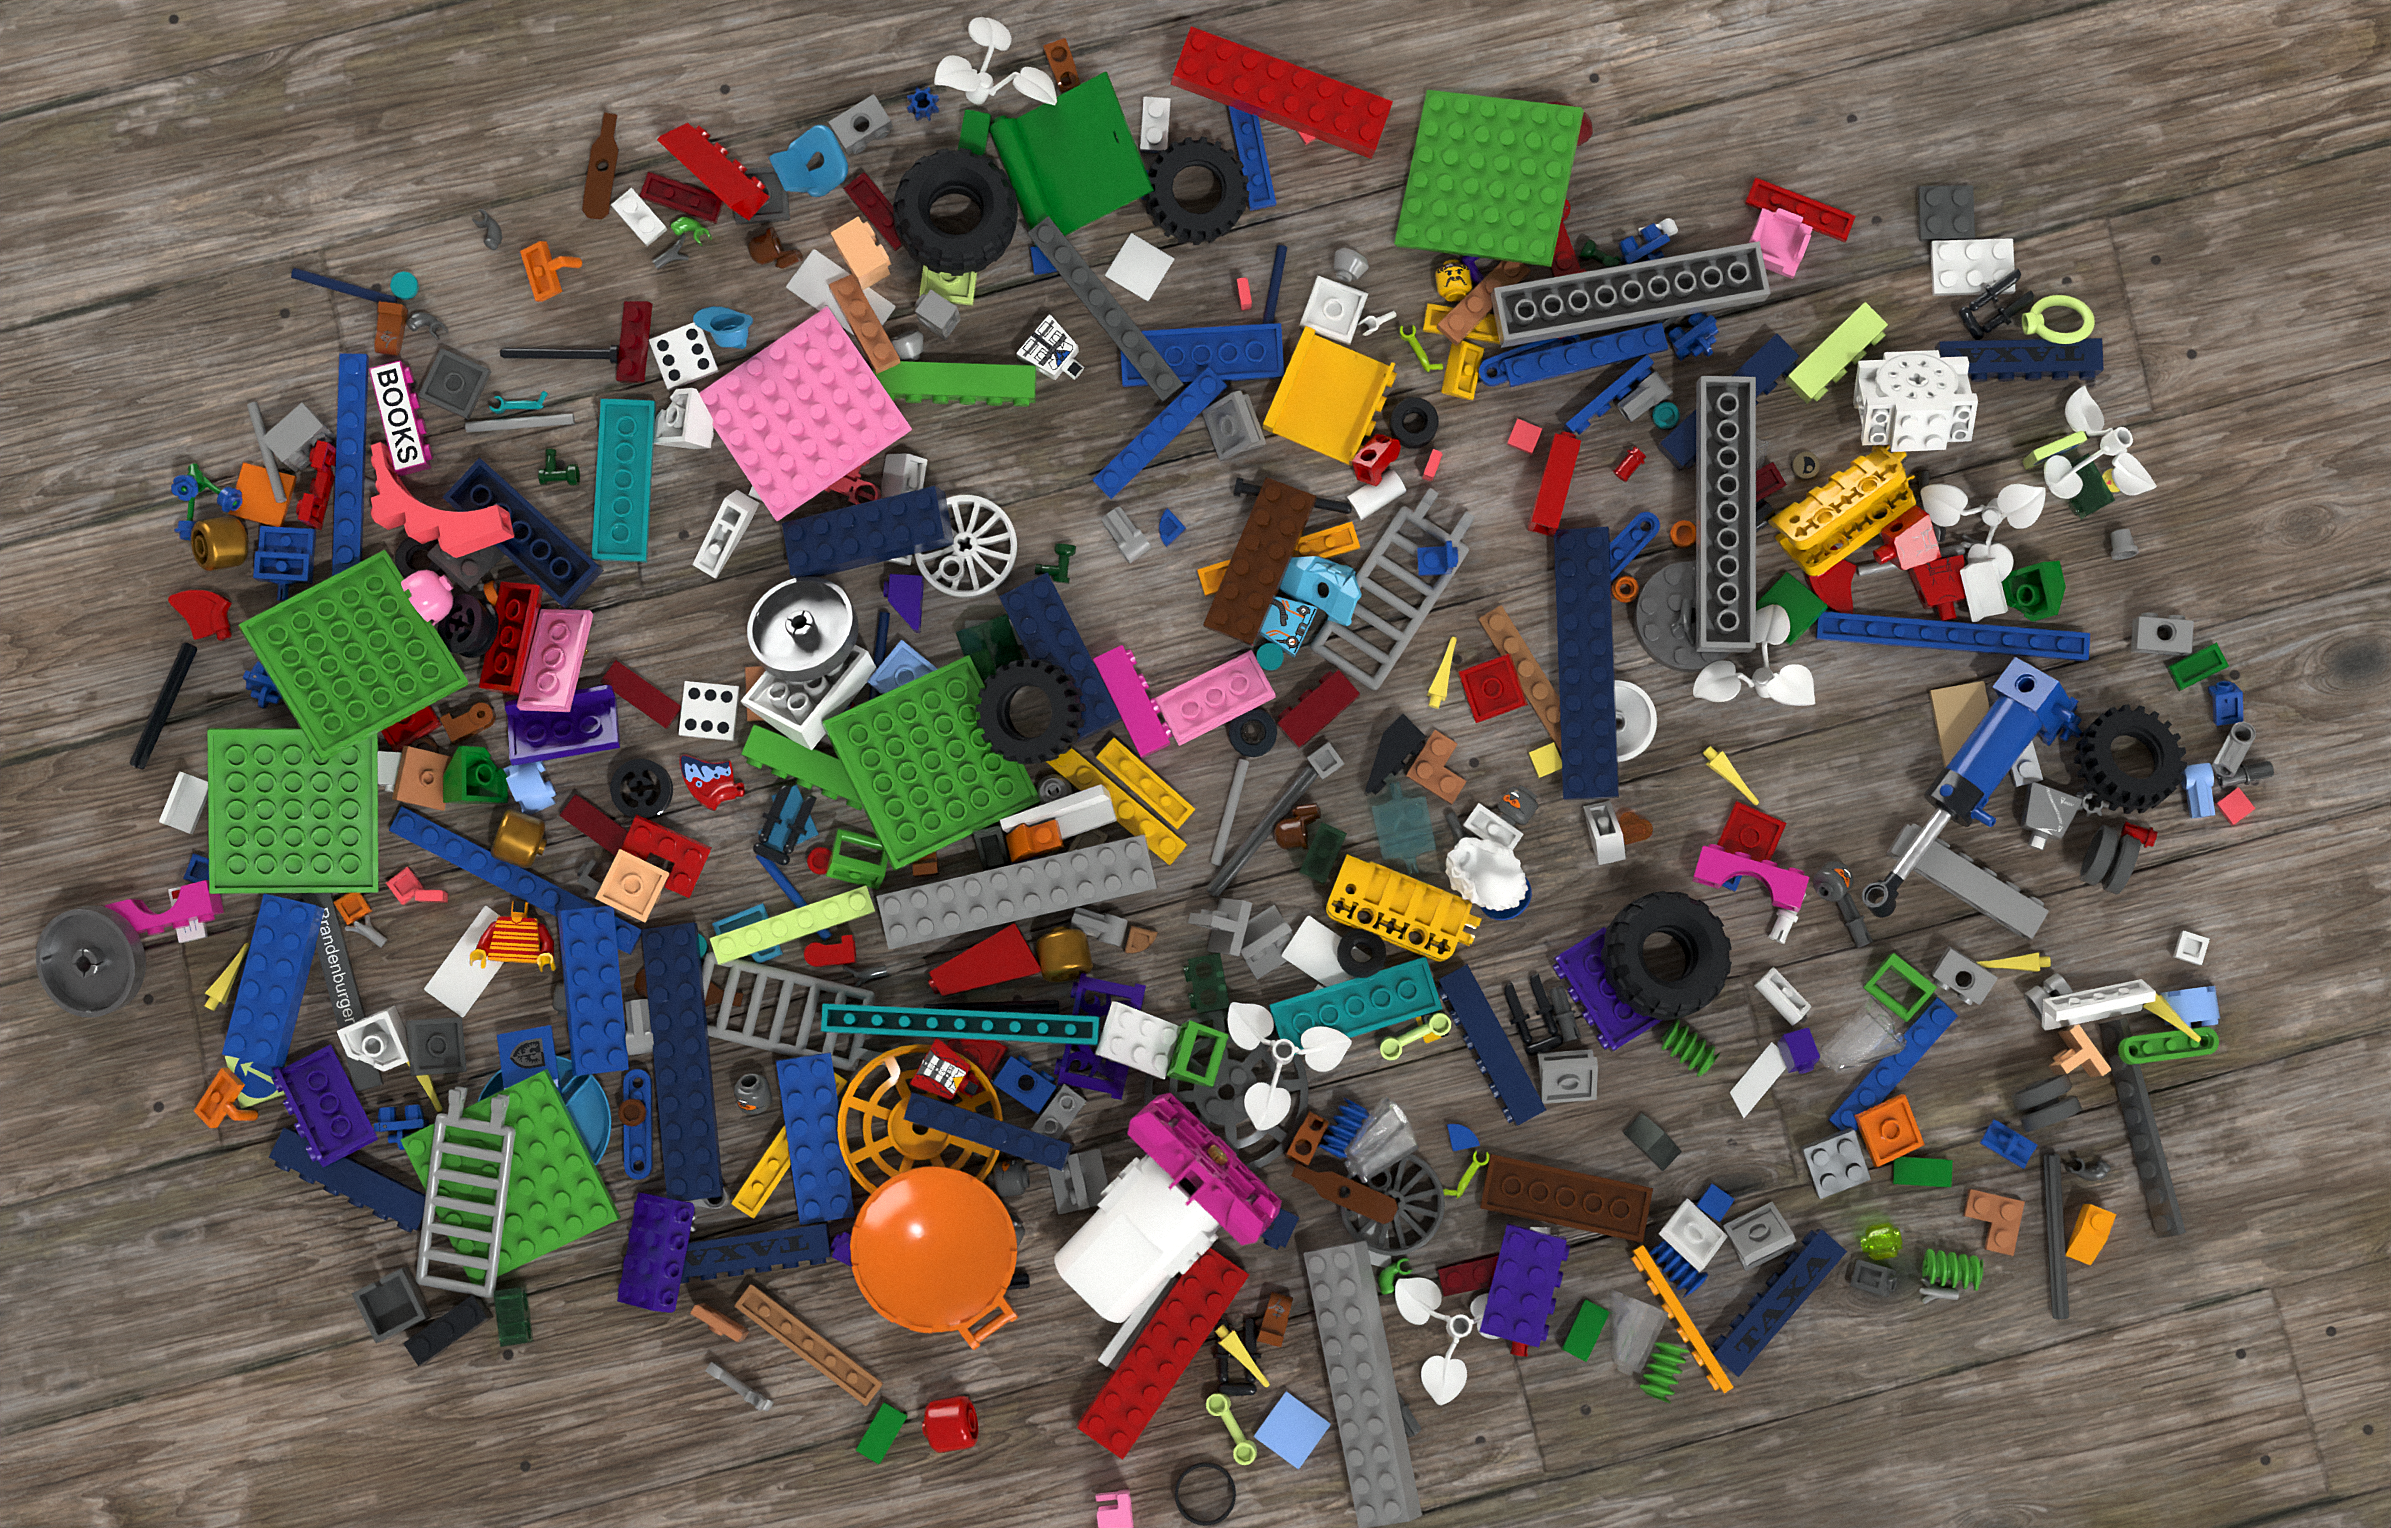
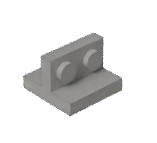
[1202,390,1266,461]
[1188,898,1252,957]
[1240,905,1294,980]
[1538,1049,1598,1104]
[1048,1148,1108,1215]
[1723,1202,1796,1272]

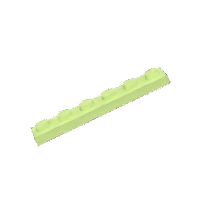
[710,886,875,965]

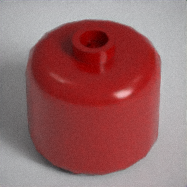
[922,1396,979,1453]

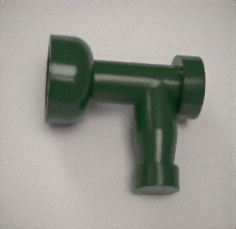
[1579,238,1621,268]
[538,449,580,486]
[1035,543,1076,584]

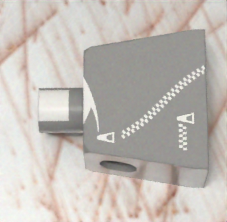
[2020,782,2082,851]

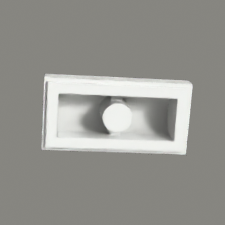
[1346,468,1406,521]
[1754,967,1811,1026]

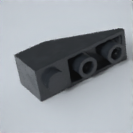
[1364,714,1426,796]

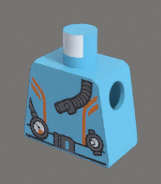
[1260,596,1317,658]

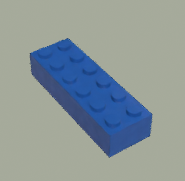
[222,894,325,1068]

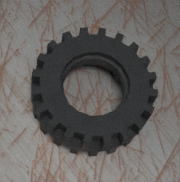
[1143,137,1249,245]
[2074,704,2187,814]

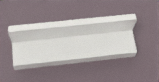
[880,453,927,565]
[1000,784,1117,840]
[2042,979,2156,1030]
[1098,1275,1177,1370]

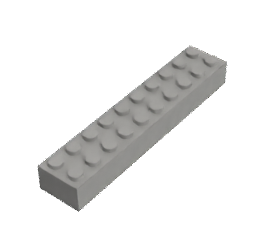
[1491,241,1770,348]
[1696,376,1756,653]
[876,834,1158,950]
[1304,1240,1422,1528]

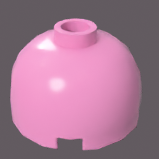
[401,570,454,626]

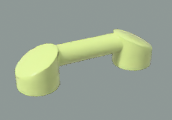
[1379,1012,1451,1060]
[1206,1393,1257,1465]

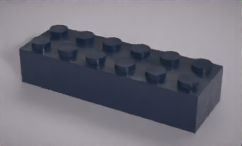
[442,457,604,609]
[782,486,954,578]
[999,572,1122,745]

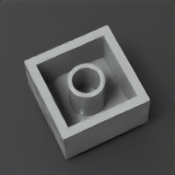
[261,402,335,472]

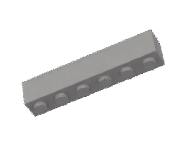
[1886,823,2049,941]

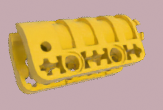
[1768,444,1916,576]
[1326,854,1482,962]

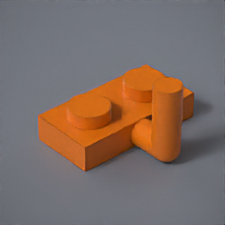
[520,241,582,302]
[194,1068,258,1128]

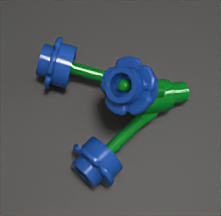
[171,464,243,541]

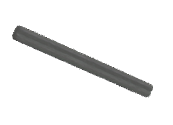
[1206,766,1318,898]
[2043,1154,2069,1319]

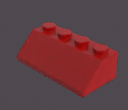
[657,122,770,221]
[478,582,543,696]

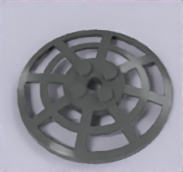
[1144,1010,1308,1171]

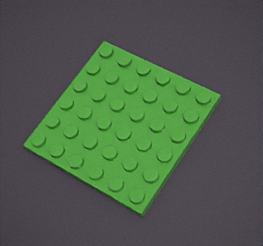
[1394,90,1584,267]
[239,550,468,762]
[822,655,1040,871]
[207,728,379,894]
[400,1069,621,1285]

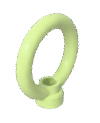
[2022,295,2095,344]

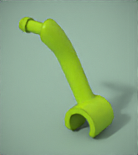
[1399,325,1443,372]
[1443,1151,1490,1199]

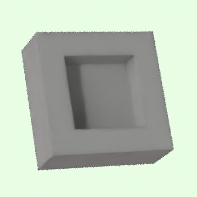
[1306,742,1345,781]

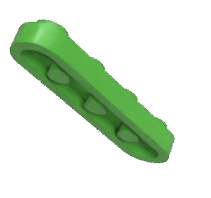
[2118,1027,2219,1065]

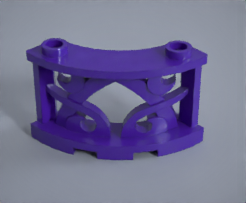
[1054,973,1146,1100]

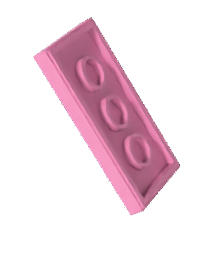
[517,609,594,712]
[1155,650,1276,746]

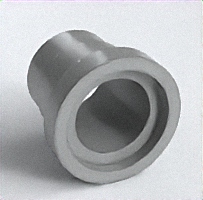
[2110,529,2139,560]

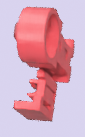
[824,460,881,505]

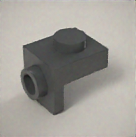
[577,859,602,902]

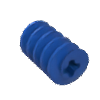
[1318,1098,1372,1159]
[1649,1240,1708,1298]

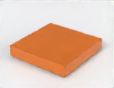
[228,462,297,527]
[1854,1094,1925,1167]

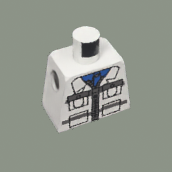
[1016,314,1084,380]

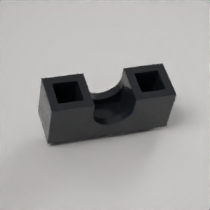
[403,1295,494,1366]

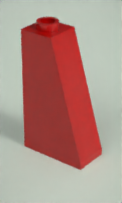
[1527,431,1582,537]
[927,923,1041,997]

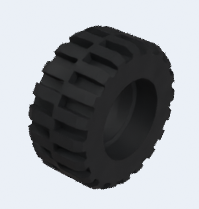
[975,659,1086,764]

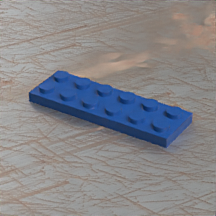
[1121,323,1284,387]
[557,906,629,1076]
[776,1052,855,1225]

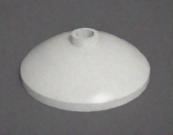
[1615,680,1657,762]

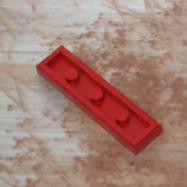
[1745,177,1856,243]

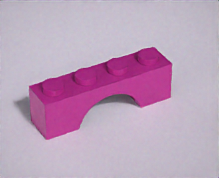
[1692,844,1809,913]
[105,880,224,935]

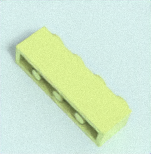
[1785,302,1888,404]

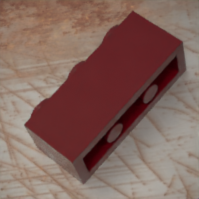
[1277,669,1360,750]

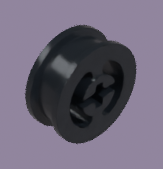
[438,594,499,658]
[610,759,673,819]

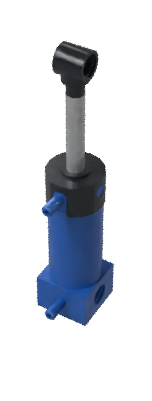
[1862,657,2075,918]

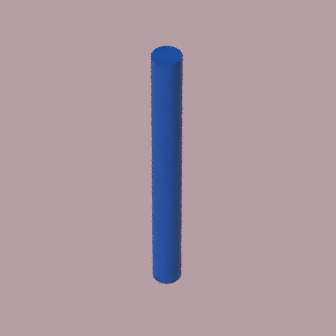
[756,855,832,941]

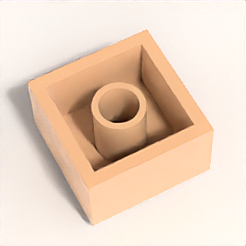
[831,216,891,290]

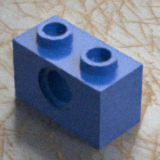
[993,1055,1057,1114]

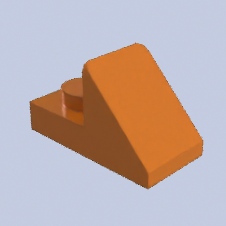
[1006,819,1064,863]

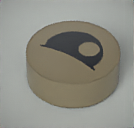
[1792,452,1820,480]

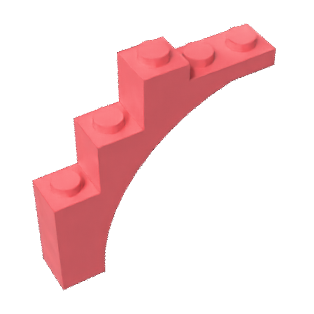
[371,442,514,558]

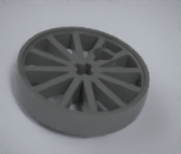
[1340,1150,1445,1256]

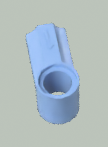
[2180,763,2215,819]

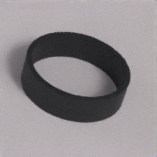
[1175,1463,1236,1526]

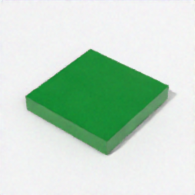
[1756,572,1828,647]

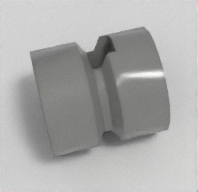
[2024,973,2073,1022]

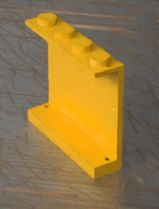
[1263,326,1397,466]

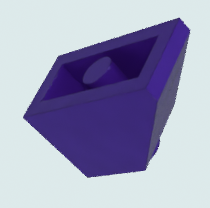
[884,574,924,633]

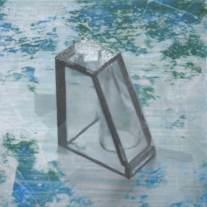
[1819,996,1907,1073]
[1344,1096,1419,1183]
[1609,1289,1668,1376]

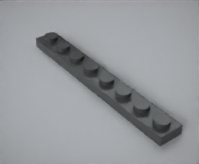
[1027,216,1184,403]
[2099,1017,2186,1238]

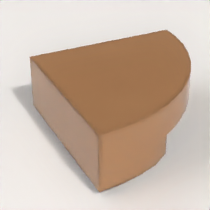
[1125,926,1158,954]

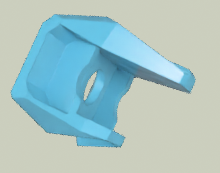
[1280,556,1362,626]

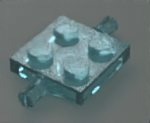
[1372,782,1437,875]

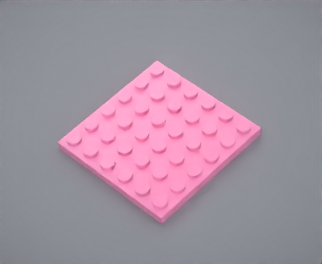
[699,306,912,521]

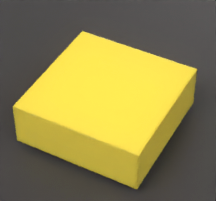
[1528,742,1562,778]

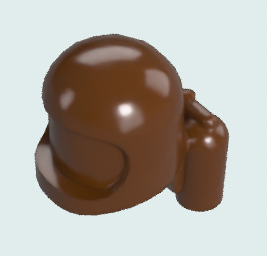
[748,227,804,269]
[1274,803,1321,850]

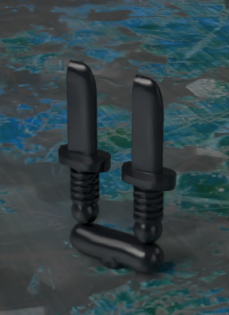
[1959,268,2034,340]
[753,785,817,865]
[1505,973,1563,1056]
[1213,1318,1261,1396]

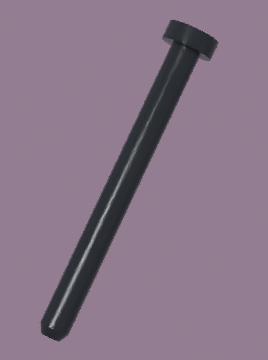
[500,345,619,364]
[1233,477,1352,514]

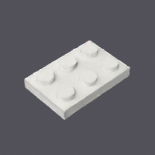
[1930,239,2015,296]
[1095,1001,1181,1079]

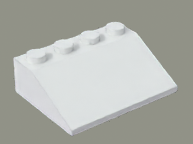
[741,645,877,751]

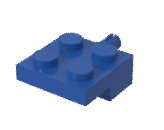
[253,526,316,601]

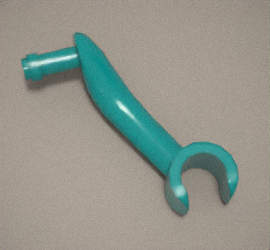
[489,391,548,414]

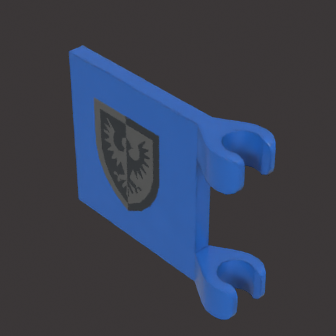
[497,1025,563,1097]

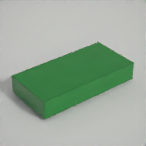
[2166,642,2229,691]
[855,1402,908,1464]

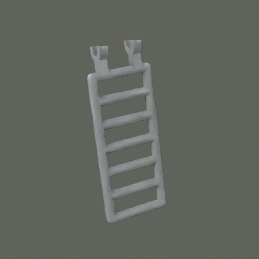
[1310,488,1475,690]
[702,952,886,1071]
[415,1086,516,1298]

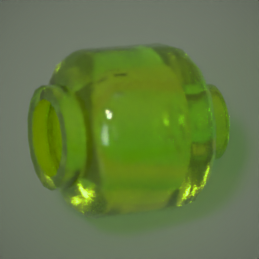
[1860,1222,1903,1261]

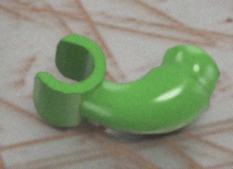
[670,217,712,246]
[1378,1257,1412,1295]

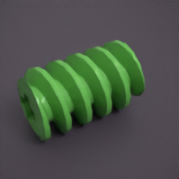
[1659,1018,1720,1078]
[1922,1249,1983,1291]
[1639,1342,1690,1404]

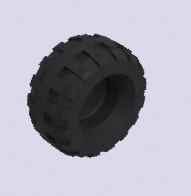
[893,148,1018,276]
[1601,891,1732,1020]

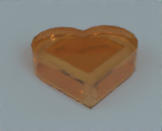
[1618,812,1653,846]

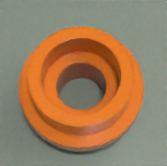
[1612,575,1639,603]

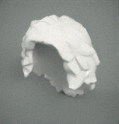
[1446,837,1528,911]

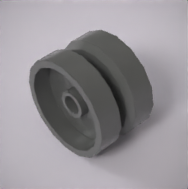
[2079,825,2141,895]
[2010,1074,2083,1132]

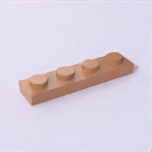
[1437,261,1530,346]
[829,274,900,374]

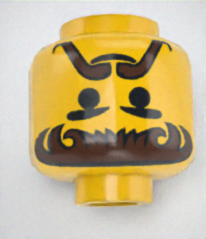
[1435,259,1472,302]

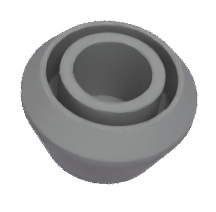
[1333,248,1369,282]
[890,330,923,362]
[1036,774,1073,805]

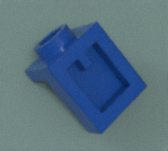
[2208,681,2243,726]

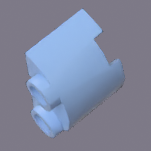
[503,761,557,815]
[2160,986,2220,1030]

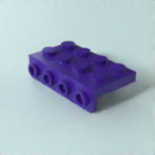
[505,685,620,766]
[1552,927,1662,1052]
[271,1044,378,1167]
[617,1192,695,1313]
[1479,1223,1570,1348]

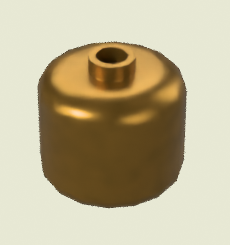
[191,516,249,571]
[491,809,547,868]
[1036,927,1093,982]

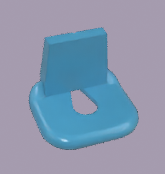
[769,125,848,197]

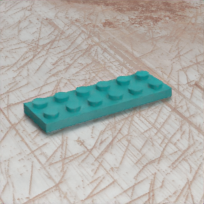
[592,399,656,563]
[1269,957,1443,1055]

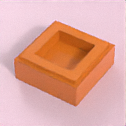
[333,893,372,926]

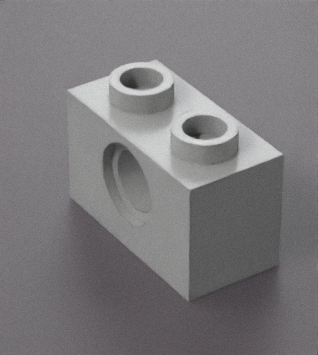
[828,94,893,155]
[915,289,961,341]
[2131,613,2194,657]
[1931,945,1998,1005]
[1032,1084,1087,1140]

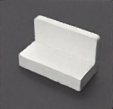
[1960,558,2008,622]
[159,771,208,834]

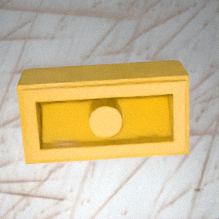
[1441,340,1485,400]

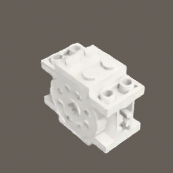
[1853,350,1978,452]

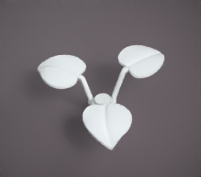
[934,17,1057,105]
[2044,386,2157,499]
[1921,484,2046,582]
[1693,604,1815,706]
[1227,1002,1352,1131]
[1395,1278,1500,1405]

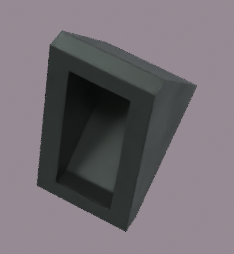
[974,826,1010,871]
[1623,1113,1682,1171]

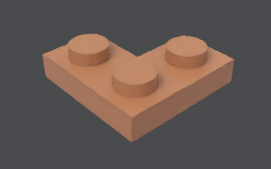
[1406,730,1467,805]
[1963,1189,2025,1256]

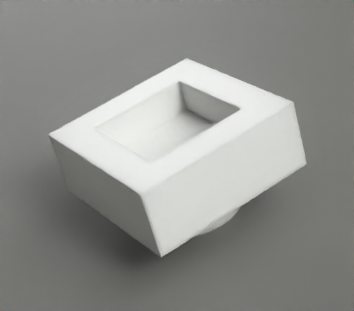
[2173,930,2210,965]

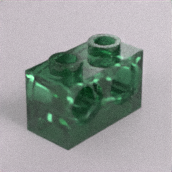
[1183,953,1230,1014]
[493,1286,533,1347]

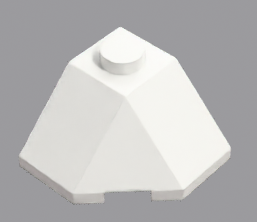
[654,388,714,449]
[337,1006,409,1071]

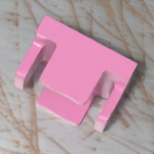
[1749,208,1813,279]
[1095,1489,1134,1528]

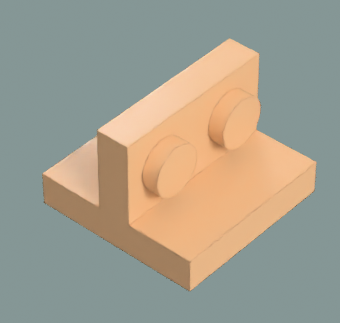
[595,849,670,923]
[2049,1024,2112,1077]

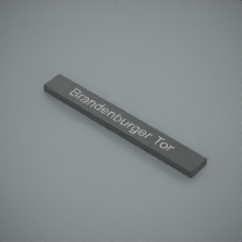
[302,893,384,1092]

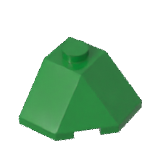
[2001,561,2066,622]
[443,746,508,804]

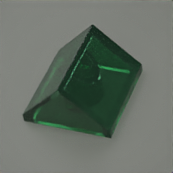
[955,613,1023,680]

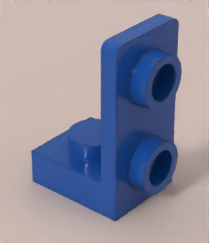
[1417,540,1458,576]

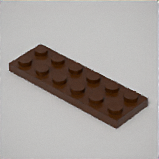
[1203,477,1317,646]
[1479,1154,1653,1243]

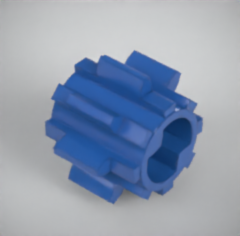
[907,87,939,121]

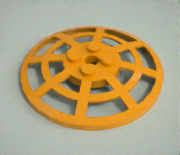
[837,1044,1003,1194]

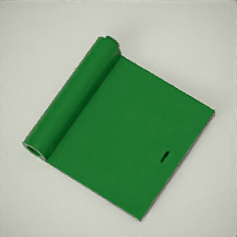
[989,72,1154,247]

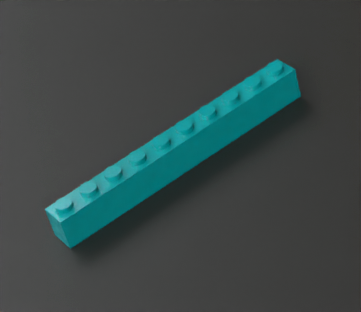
[821,1004,1101,1046]

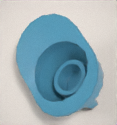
[693,307,753,349]

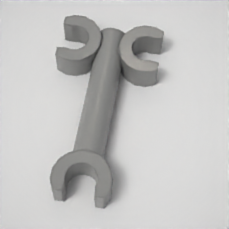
[705,1362,774,1412]

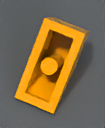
[2065,1204,2116,1265]

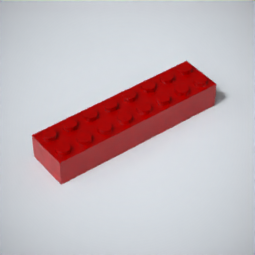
[1171,26,1393,159]
[1076,1247,1249,1460]

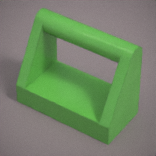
[826,828,888,890]
[1863,953,1937,1022]
[1166,1021,1229,1088]

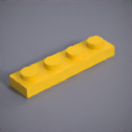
[1096,738,1195,830]

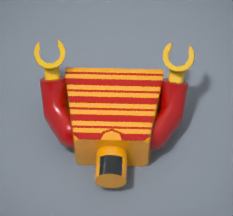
[470,901,556,972]

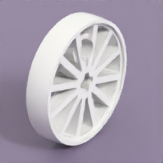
[915,495,1017,598]

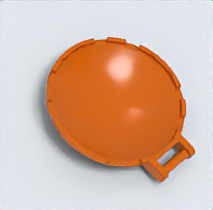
[850,1166,1019,1350]

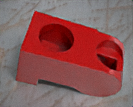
[1352,433,1401,487]
[804,935,857,967]

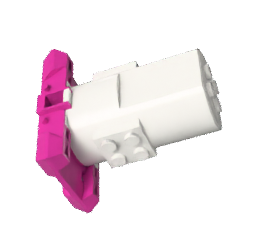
[1054,1092,1282,1323]

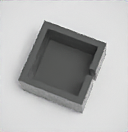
[352,1267,432,1343]

